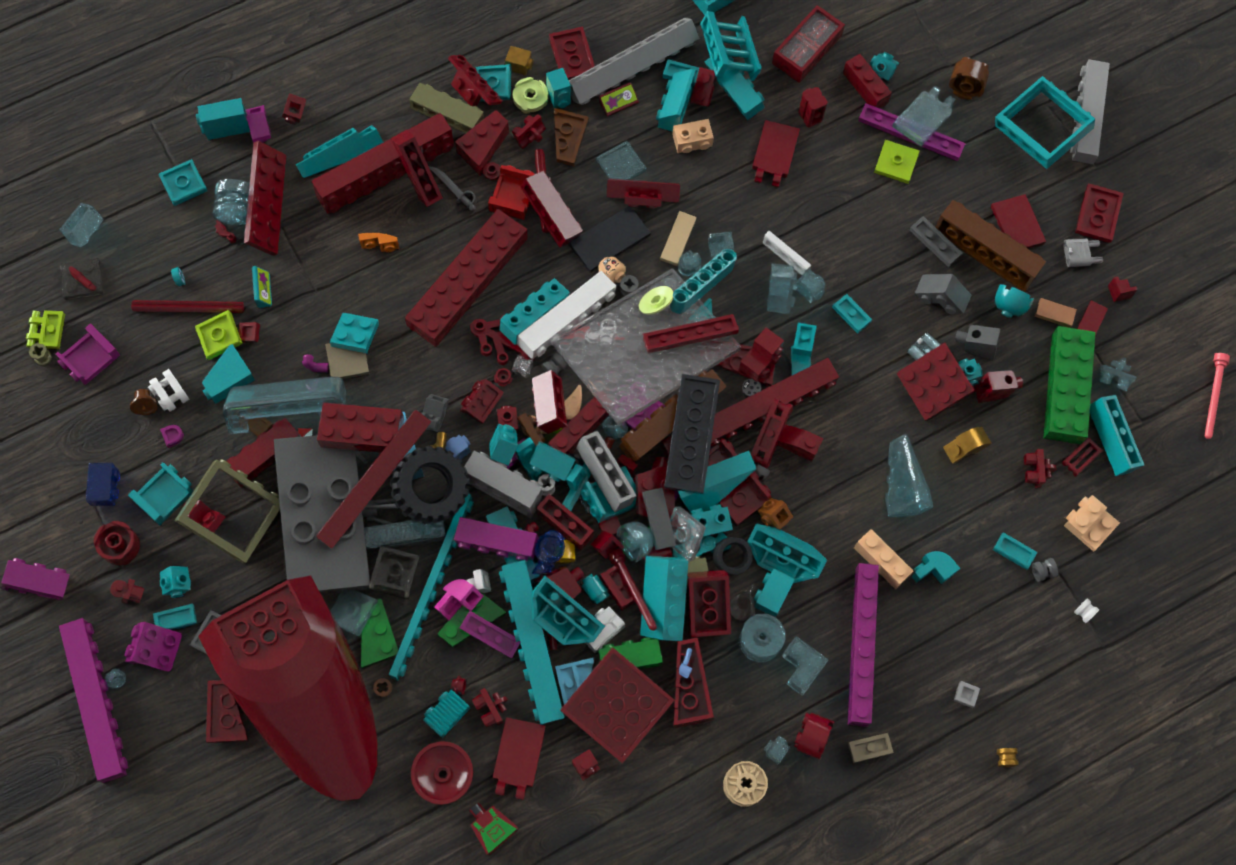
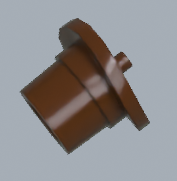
[130,389,158,415]

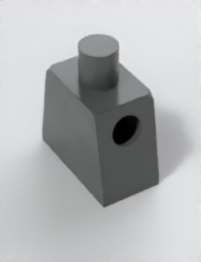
[955,325,1000,360]

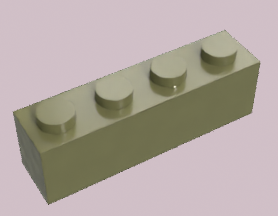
[409,83,484,134]

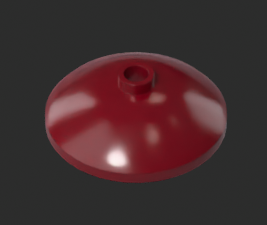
[411,741,473,805]

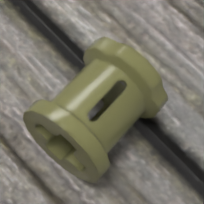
[29,343,52,366]

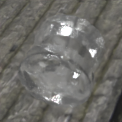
[512,355,534,378]

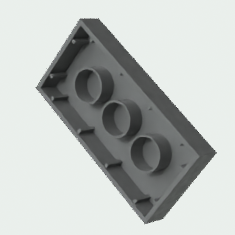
[274,435,370,595]

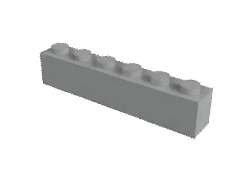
[1070,59,1110,164]

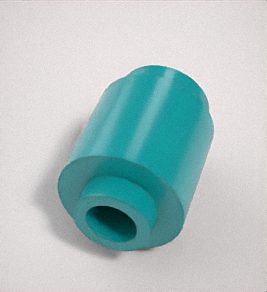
[581,574,609,604]

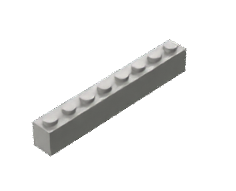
[569,18,700,105]

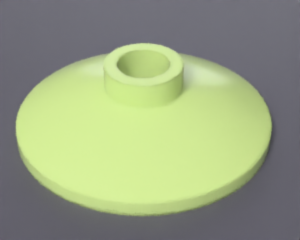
[639,286,673,315]

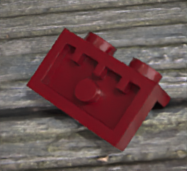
[460,379,504,423]

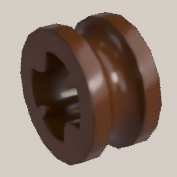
[373,678,392,697]

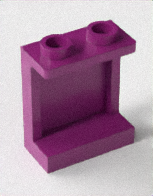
[56,323,120,385]

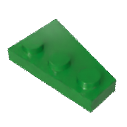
[437,591,507,648]
[361,598,398,669]

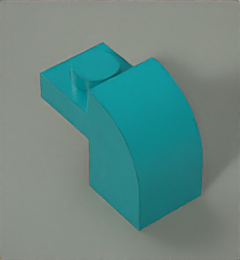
[912,551,960,584]

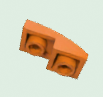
[358,233,399,252]

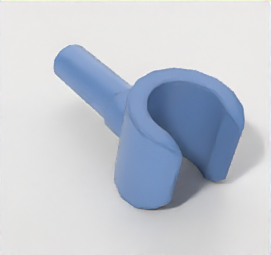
[679,648,692,678]

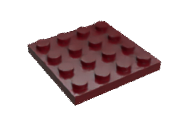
[560,647,674,763]

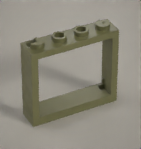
[175,459,280,563]

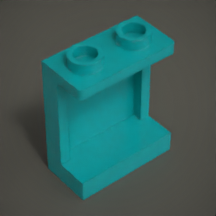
[128,463,193,526]
[581,466,636,523]

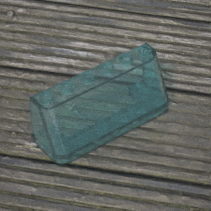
[223,376,345,434]

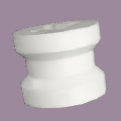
[1074,598,1099,623]

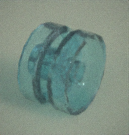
[739,614,785,662]

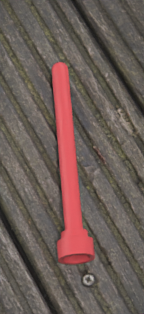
[1204,353,1230,439]

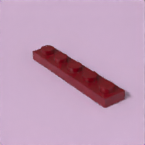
[642,314,739,354]

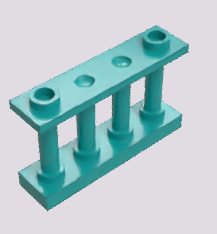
[700,11,761,81]

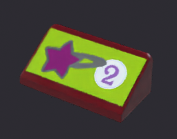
[599,83,639,117]

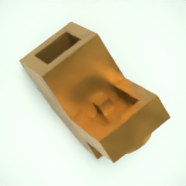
[943,427,992,464]

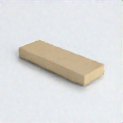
[660,211,697,266]

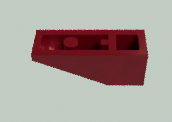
[777,425,823,462]

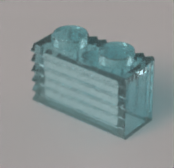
[59,203,104,248]

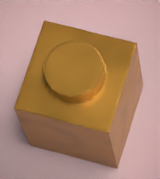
[505,46,534,75]

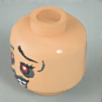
[598,257,626,284]

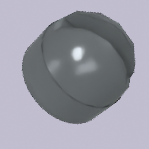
[755,465,770,481]

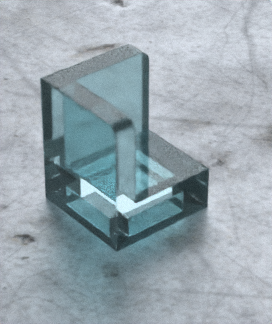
[708,231,734,258]

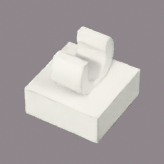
[467,569,491,593]

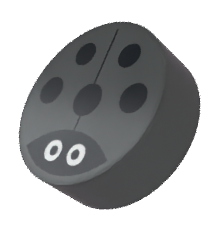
[742,379,761,398]

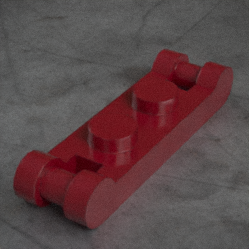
[751,398,793,469]

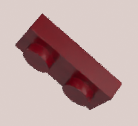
[691,67,717,107]

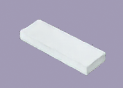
[763,231,811,277]

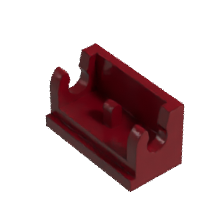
[600,565,635,611]

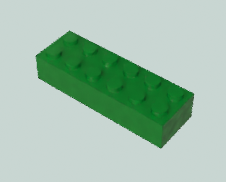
[1043,326,1096,444]

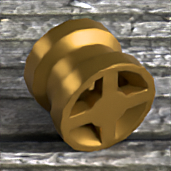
[997,748,1019,767]

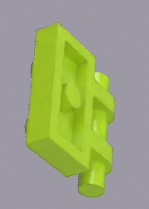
[26,310,65,349]

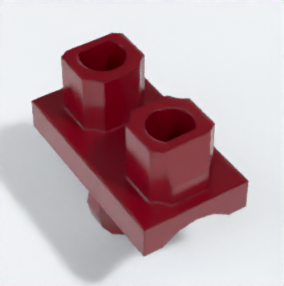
[512,114,546,149]
[1023,449,1057,488]
[110,579,145,604]
[472,688,508,727]

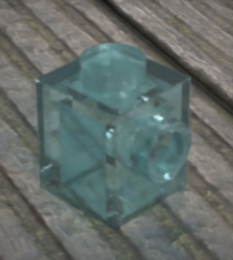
[795,269,826,303]

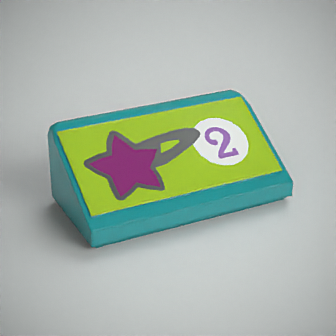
[252,266,272,308]

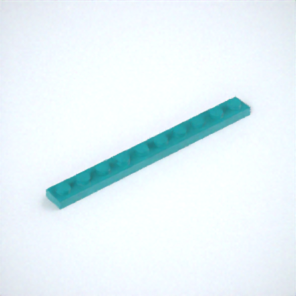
[389,494,474,681]

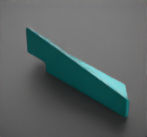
[296,125,384,178]

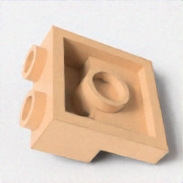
[1064,495,1120,552]

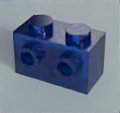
[86,463,120,506]

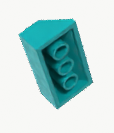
[640,556,688,641]

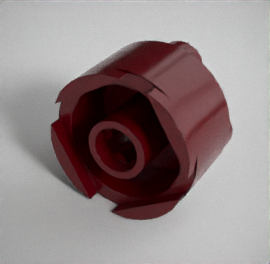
[94,521,140,565]
[794,712,835,760]

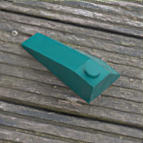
[678,451,757,515]

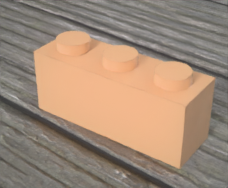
[854,529,913,589]

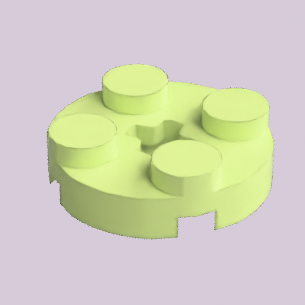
[512,77,548,114]

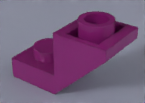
[246,105,271,143]

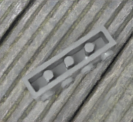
[576,431,636,513]

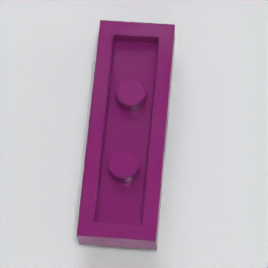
[459,611,520,658]

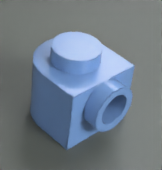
[445,435,471,460]

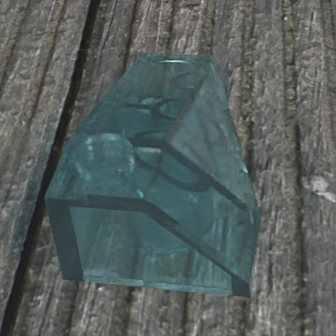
[885,434,934,517]

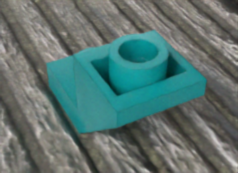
[515,437,549,482]

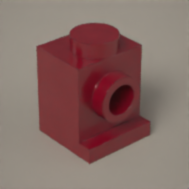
[282,93,307,124]
[572,749,600,781]

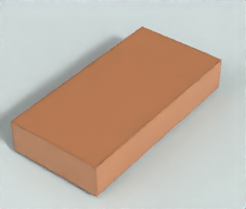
[1034,298,1077,328]

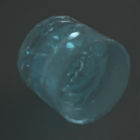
[213,179,250,225]

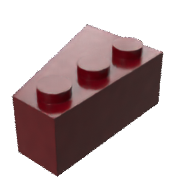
[455,110,509,176]

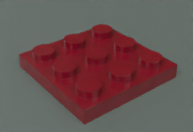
[897,343,975,421]

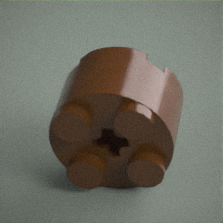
[949,57,989,100]

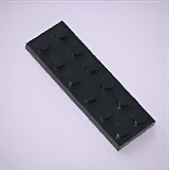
[664,374,720,494]

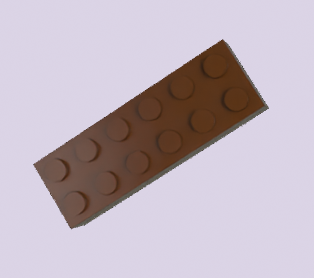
[936,200,1046,292]
[619,369,727,462]

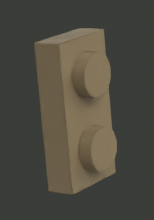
[848,733,894,763]

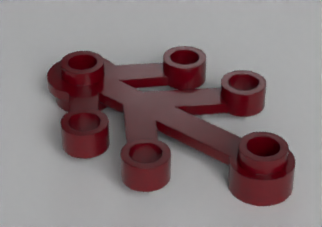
[470,315,536,365]

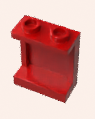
[488,165,535,220]

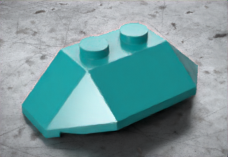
[747,524,827,583]
[532,576,605,645]

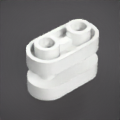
[148,369,190,412]

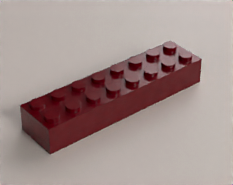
[312,113,454,214]
[405,209,528,347]

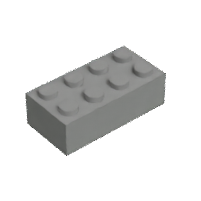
[464,451,543,519]

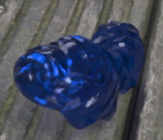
[532,530,565,574]

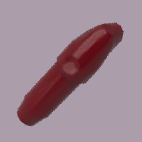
[69,266,96,291]

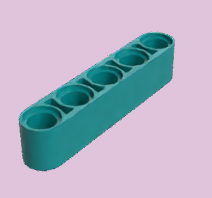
[670,249,737,314]

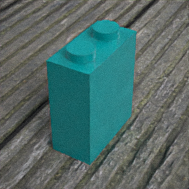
[196,98,250,140]

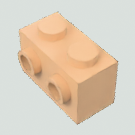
[672,119,714,153]

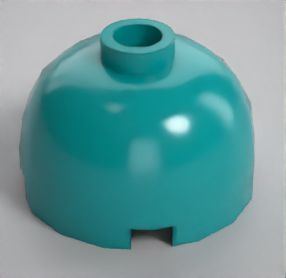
[995,284,1034,318]

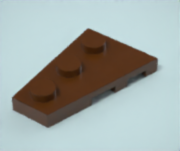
[554,108,589,166]

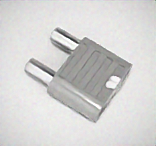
[1063,238,1103,267]

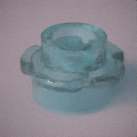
[105,668,126,688]

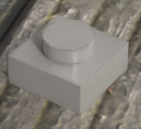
[953,681,980,708]

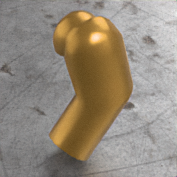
[430,432,447,451]

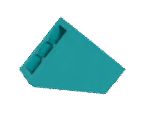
[202,344,255,404]

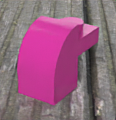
[434,579,483,620]

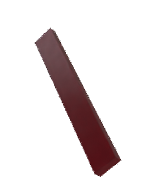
[316,409,431,548]

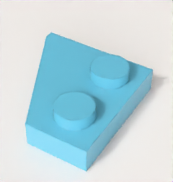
[555,658,594,704]

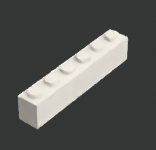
[517,271,616,359]

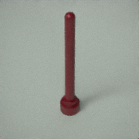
[608,549,657,631]

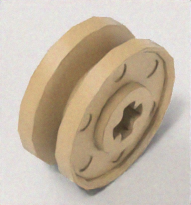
[723,761,768,807]

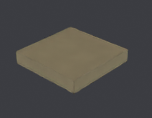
[325,343,370,381]

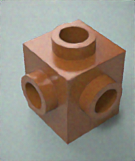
[758,498,793,529]

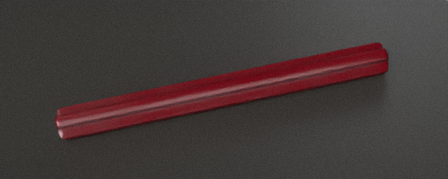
[131,300,245,313]

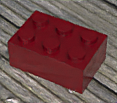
[686,570,731,637]

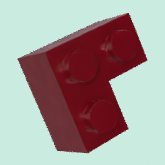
[739,327,784,382]

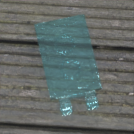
[892,86,956,146]

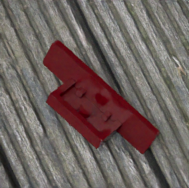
[448,55,503,107]
[607,179,680,208]

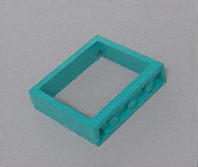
[995,76,1095,169]

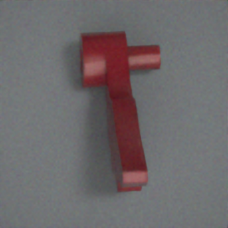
[215,218,237,243]

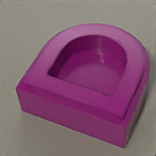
[160,425,184,448]

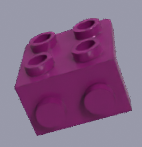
[125,622,182,672]

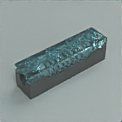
[364,520,446,553]

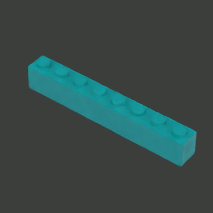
[499,560,564,724]

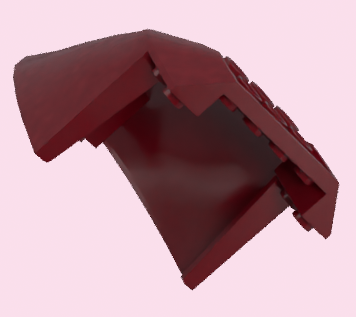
[198,575,378,801]

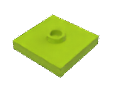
[874,140,919,184]
[195,310,243,360]

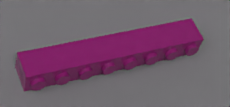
[848,563,879,727]
[59,618,128,783]

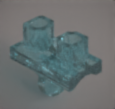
[1099,358,1137,391]

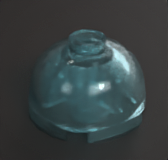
[617,522,654,562]

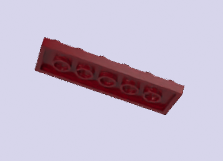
[244,141,286,256]

